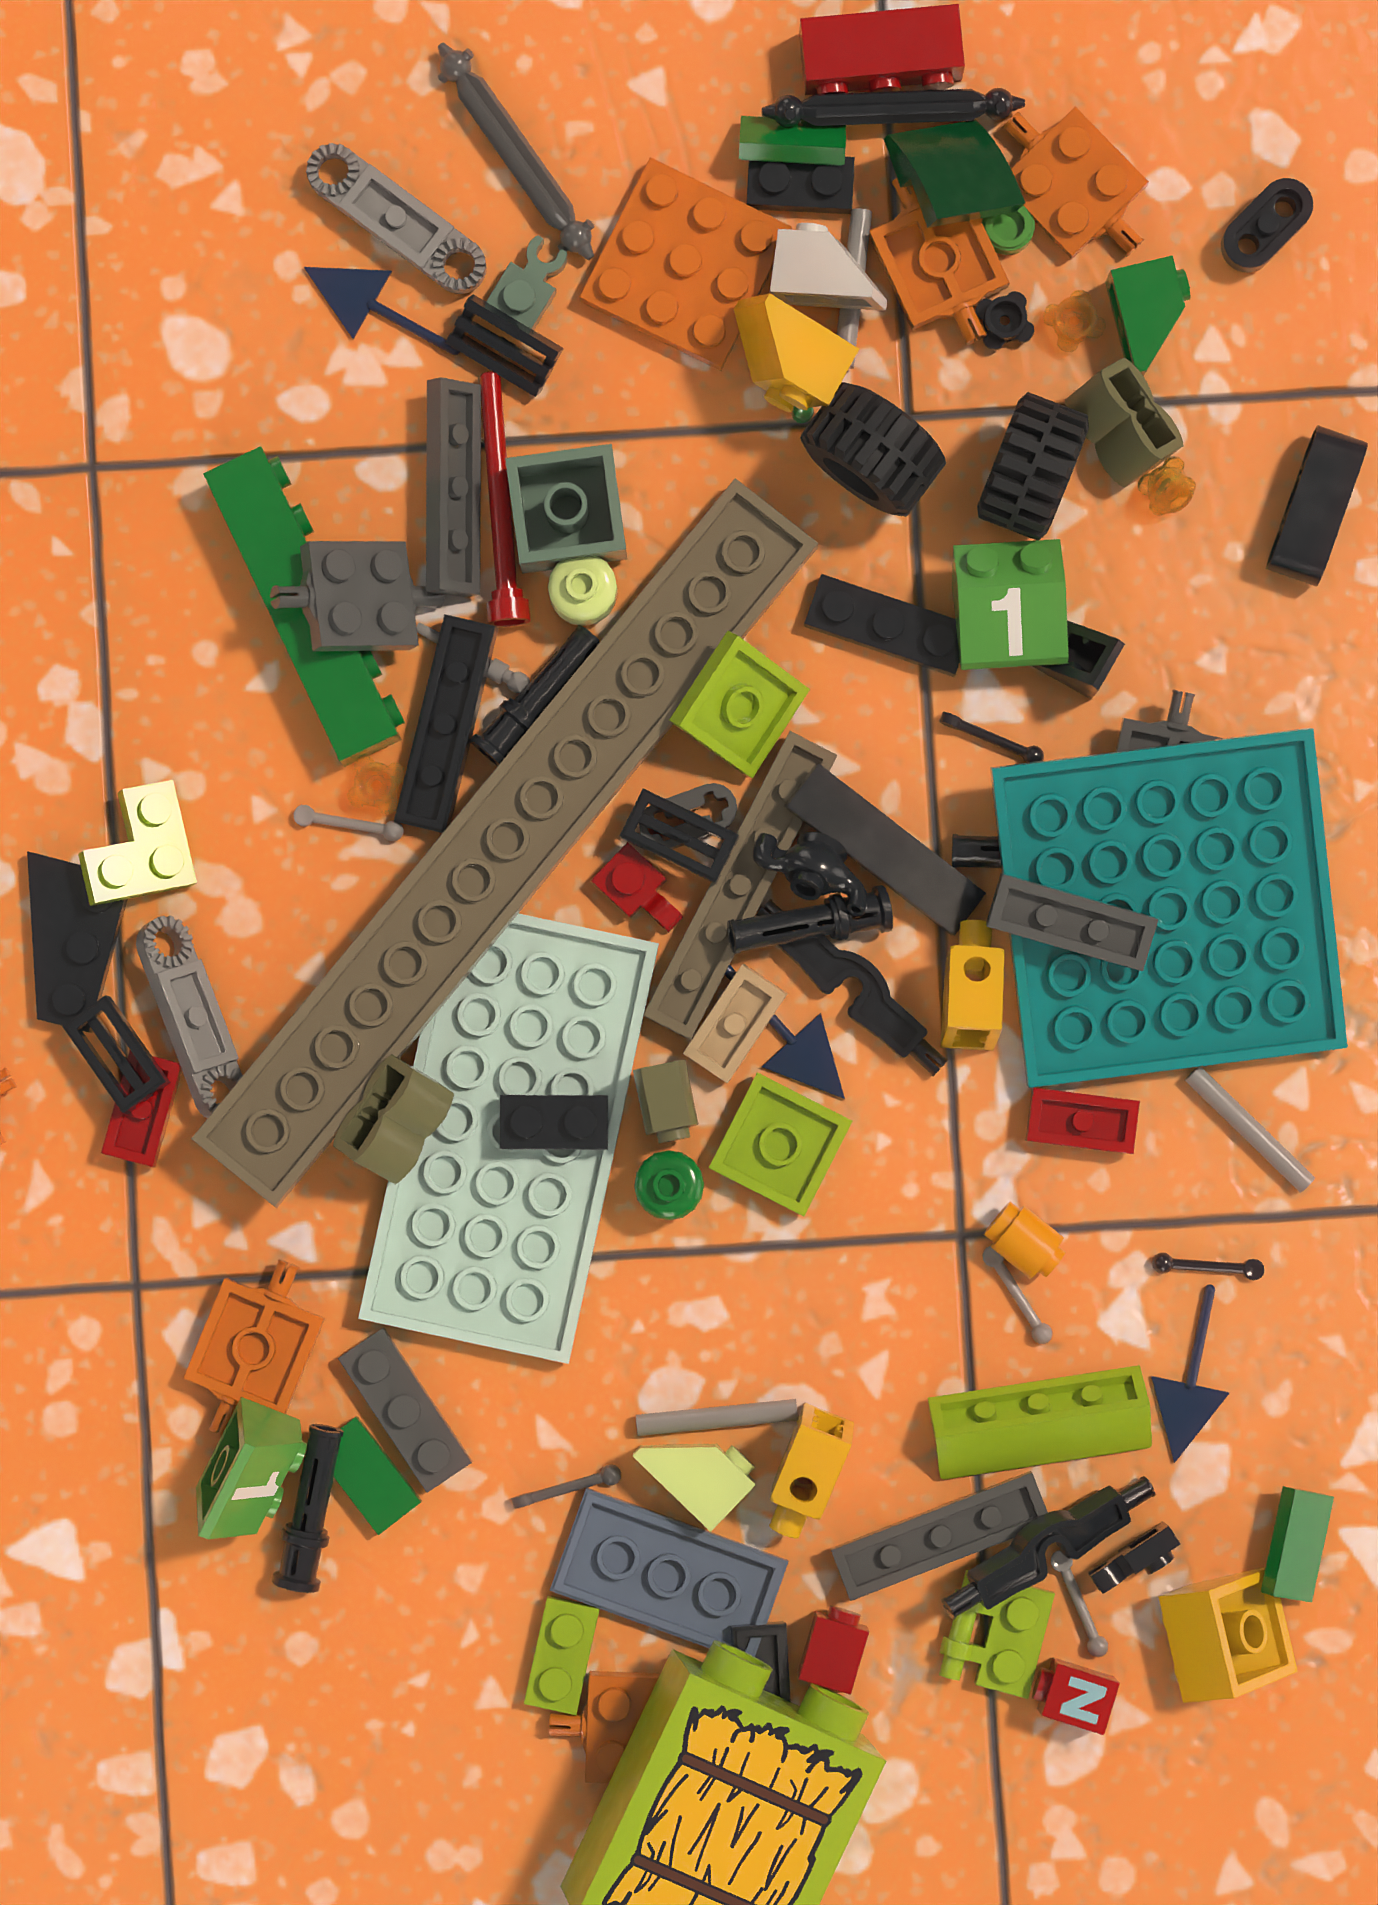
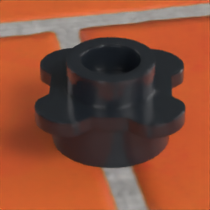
[975,291,1034,350]

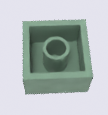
[505,444,627,574]

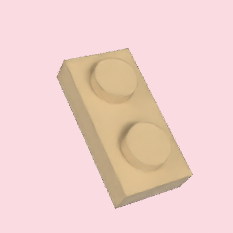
[683,964,788,1083]

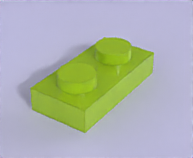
[524,1596,600,1715]

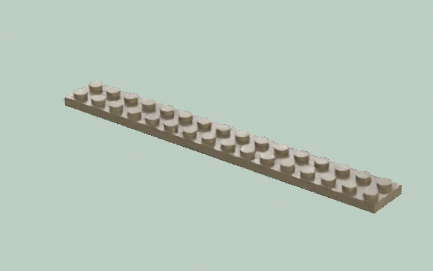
[191,478,818,1208]

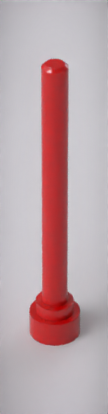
[479,371,531,627]

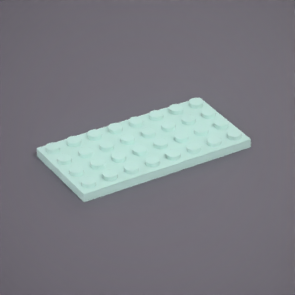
[358,913,659,1364]

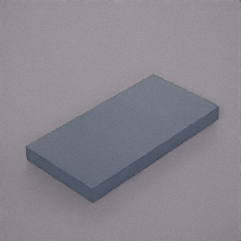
[550,1487,789,1657]

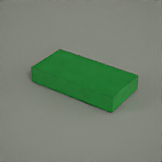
[739,116,846,165]
[334,1416,422,1535]
[1261,1486,1334,1603]

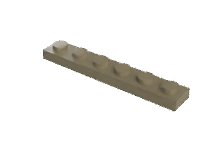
[643,731,837,1040]

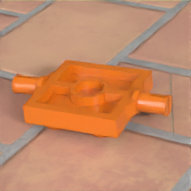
[1003,106,1149,259]
[869,178,1010,345]
[183,1259,325,1435]
[549,1671,661,1784]

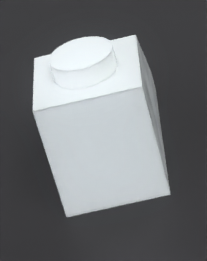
[770,223,887,311]

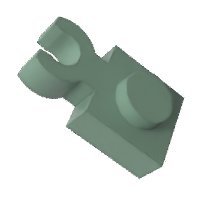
[486,235,567,330]

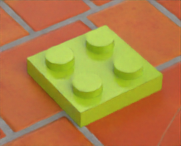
[669,631,810,778]
[709,1072,853,1217]

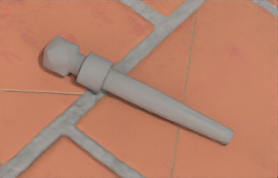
[417,623,530,693]

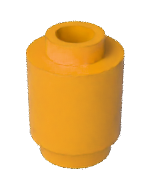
[983,1201,1066,1279]

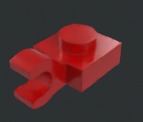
[591,842,683,933]

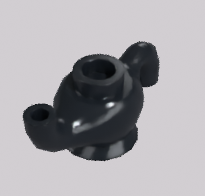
[753,832,867,916]

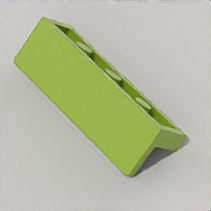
[928,1365,1152,1480]

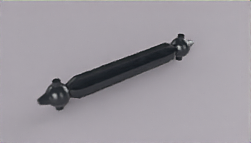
[761,88,1025,127]

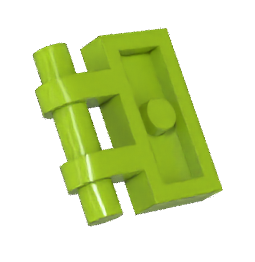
[939,1570,1055,1699]

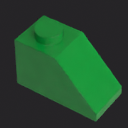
[1105,255,1191,376]

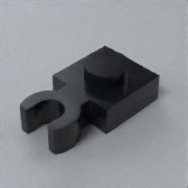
[1088,1521,1180,1594]

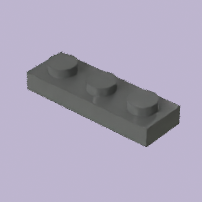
[985,873,1159,971]
[338,1328,473,1493]

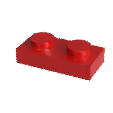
[101,1050,182,1167]
[1025,1087,1140,1154]

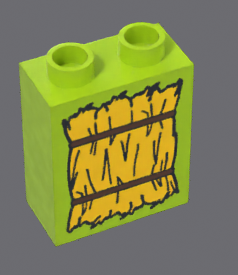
[560,1640,887,1905]

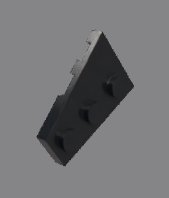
[27,851,128,1033]

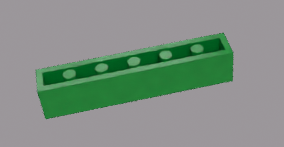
[203,446,405,767]

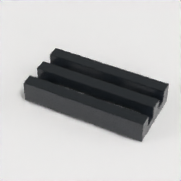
[445,294,564,397]
[620,788,740,884]
[63,995,171,1114]

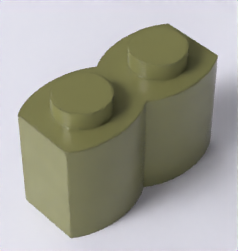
[1065,358,1184,488]
[333,1054,454,1185]
[633,1060,699,1144]

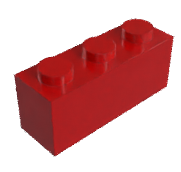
[799,4,965,95]

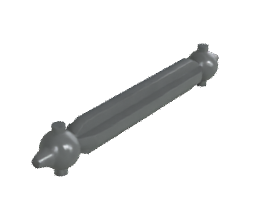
[438,42,594,260]

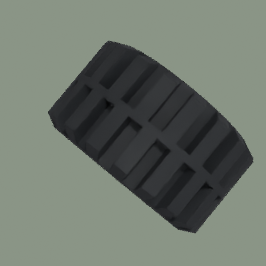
[800,382,946,517]
[977,392,1089,540]

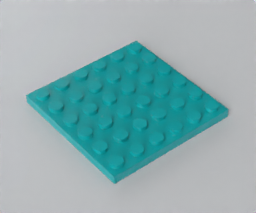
[990,728,1348,1088]

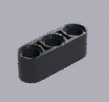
[1266,425,1368,587]

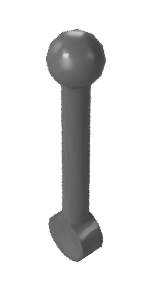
[511,1464,621,1509]

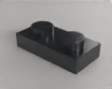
[747,157,855,214]
[500,1095,608,1150]

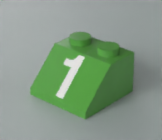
[952,539,1068,670]
[196,1397,307,1540]

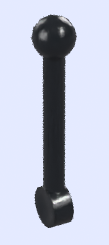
[939,712,1044,763]
[1152,1252,1265,1280]

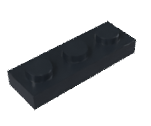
[804,574,960,677]

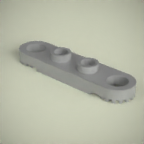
[306,143,487,294]
[136,916,243,1119]

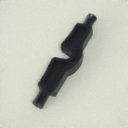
[755,899,948,1076]
[941,1476,1156,1619]

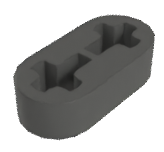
[639,783,737,849]

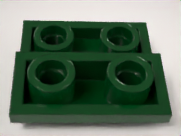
[884,120,1026,228]

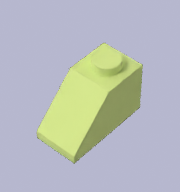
[633,1444,756,1532]

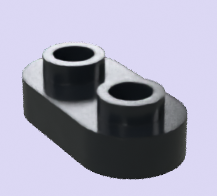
[1221,178,1313,273]

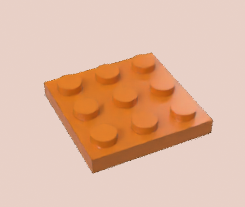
[579,157,792,371]

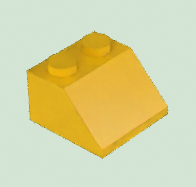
[734,293,859,412]
[1158,1567,1298,1703]

